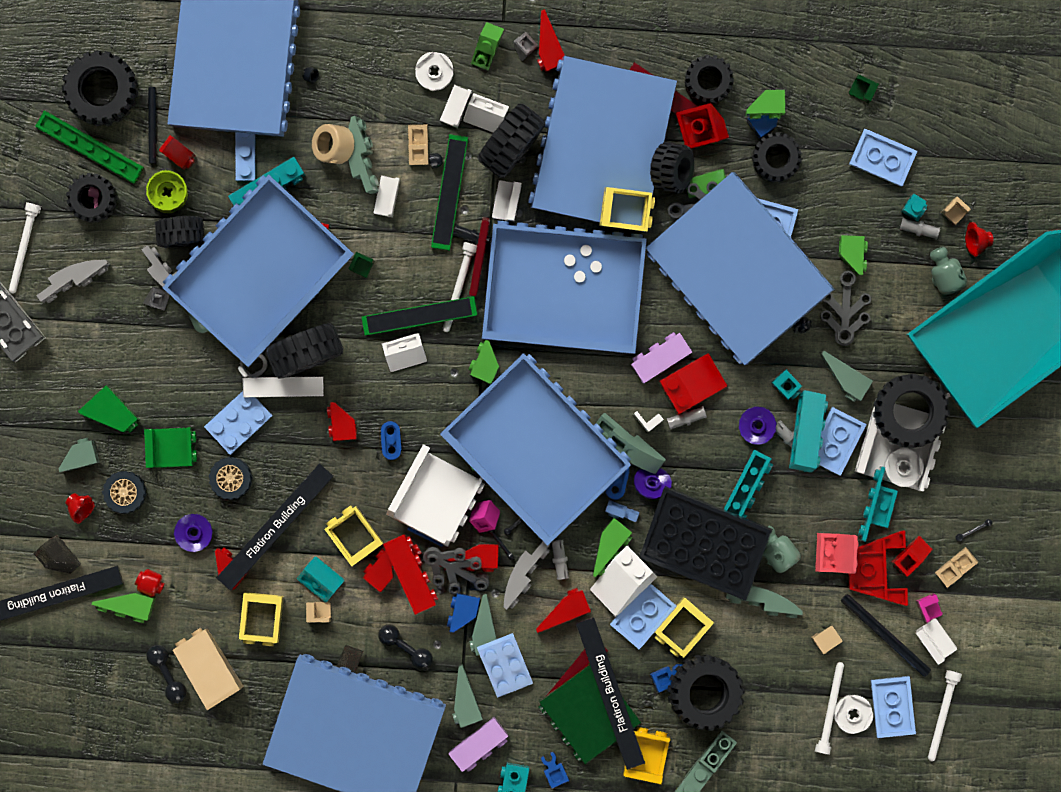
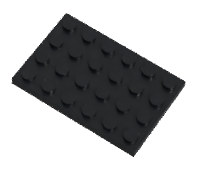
[639,486,773,601]

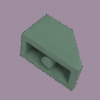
[59,438,100,472]

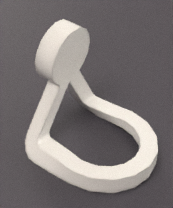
[238,354,268,378]

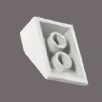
[590,546,657,617]

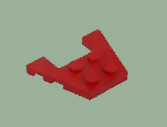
[848,530,908,606]

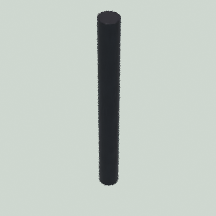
[148,87,156,164]

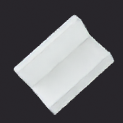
[440,85,472,128]
[463,93,509,133]
[374,176,400,218]
[492,180,521,222]
[382,333,427,372]
[633,412,664,432]
[916,618,957,665]

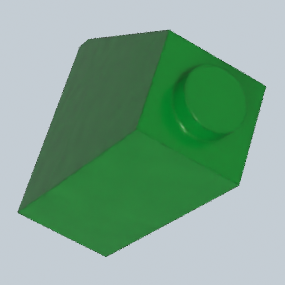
[78,385,140,432]

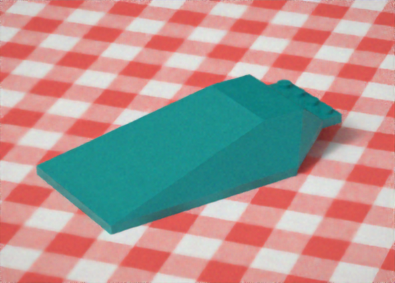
[906,230,1061,429]

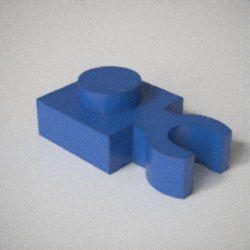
[650,664,682,692]
[541,751,569,788]

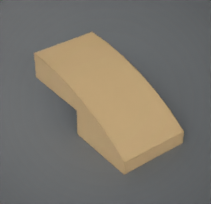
[408,124,428,165]
[935,547,978,588]

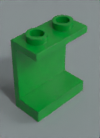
[144,427,197,468]

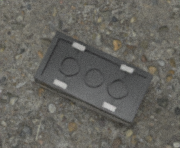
[0,282,46,362]

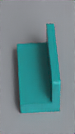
[297,556,344,603]

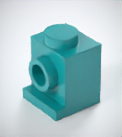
[901,194,927,222]
[771,369,802,400]

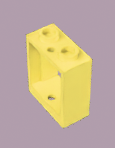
[600,187,655,231]
[325,506,383,566]
[239,592,284,646]
[655,597,714,658]

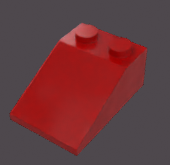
[659,353,727,414]

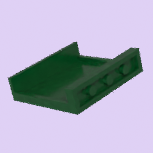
[538,663,641,764]

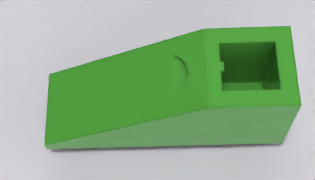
[593,518,632,577]
[91,592,156,623]

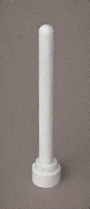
[9,202,41,293]
[443,242,477,332]
[815,662,844,755]
[928,670,962,761]

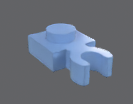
[605,500,639,522]

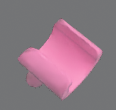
[88,187,101,208]

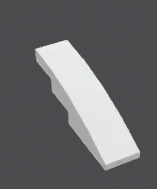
[243,377,323,397]

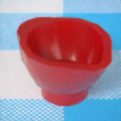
[965,222,993,257]
[65,493,95,524]

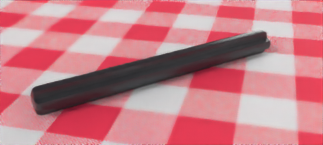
[841,594,931,677]

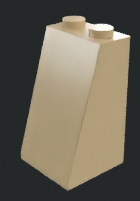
[173,628,244,710]

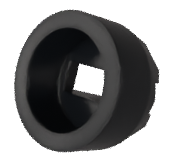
[302,67,319,83]
[428,153,443,169]

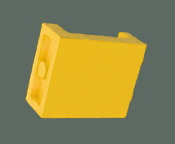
[623,727,671,784]

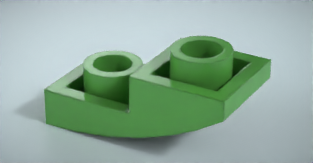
[686,169,726,198]

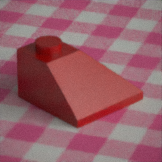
[676,103,729,148]

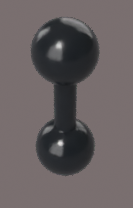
[378,624,433,670]
[146,645,187,703]

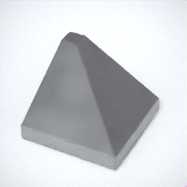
[513,32,538,61]
[143,287,170,311]

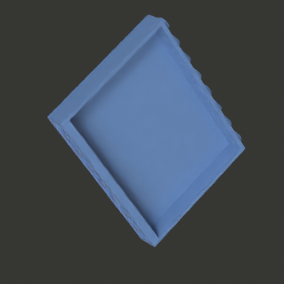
[168,0,300,137]
[528,56,677,232]
[646,172,835,365]
[162,175,354,367]
[482,221,646,354]
[440,353,631,546]
[262,654,446,792]

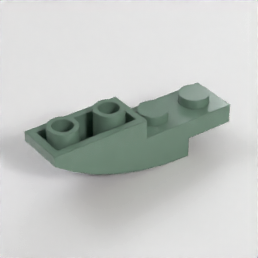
[348,116,379,194]
[596,413,666,474]
[725,586,803,618]
[675,731,737,792]

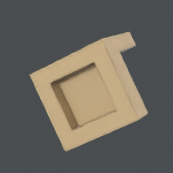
[941,197,971,225]
[306,602,331,622]
[811,626,843,654]

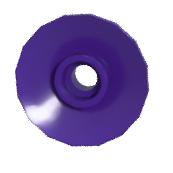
[739,406,777,445]
[634,468,672,499]
[174,514,213,552]

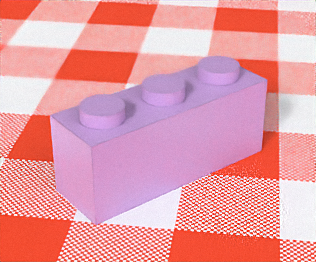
[631,332,692,384]
[448,717,508,772]

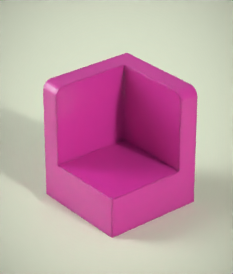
[469,500,500,533]
[916,593,942,623]

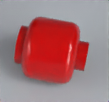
[135,569,165,597]

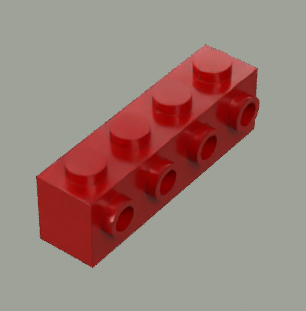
[383,534,438,615]

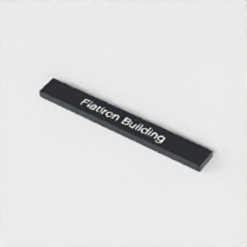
[216,463,334,591]
[0,566,124,621]
[576,617,645,770]

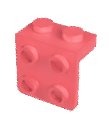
[815,533,858,574]

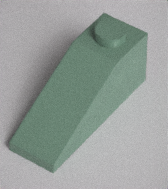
[820,351,873,402]
[469,593,497,656]
[452,664,483,728]

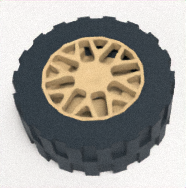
[209,457,252,499]
[102,471,147,513]

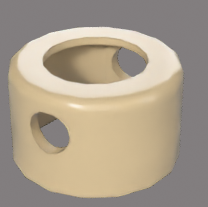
[312,124,354,164]

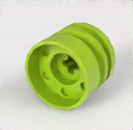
[146,170,188,213]

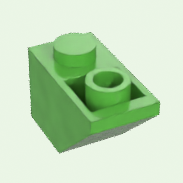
[471,22,504,71]
[745,90,785,119]
[839,235,868,276]
[468,340,499,384]

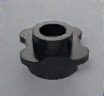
[793,317,812,334]

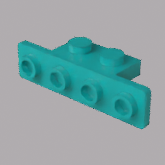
[858,466,898,542]

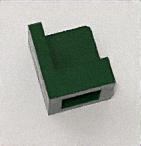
[849,74,879,103]
[348,252,375,278]

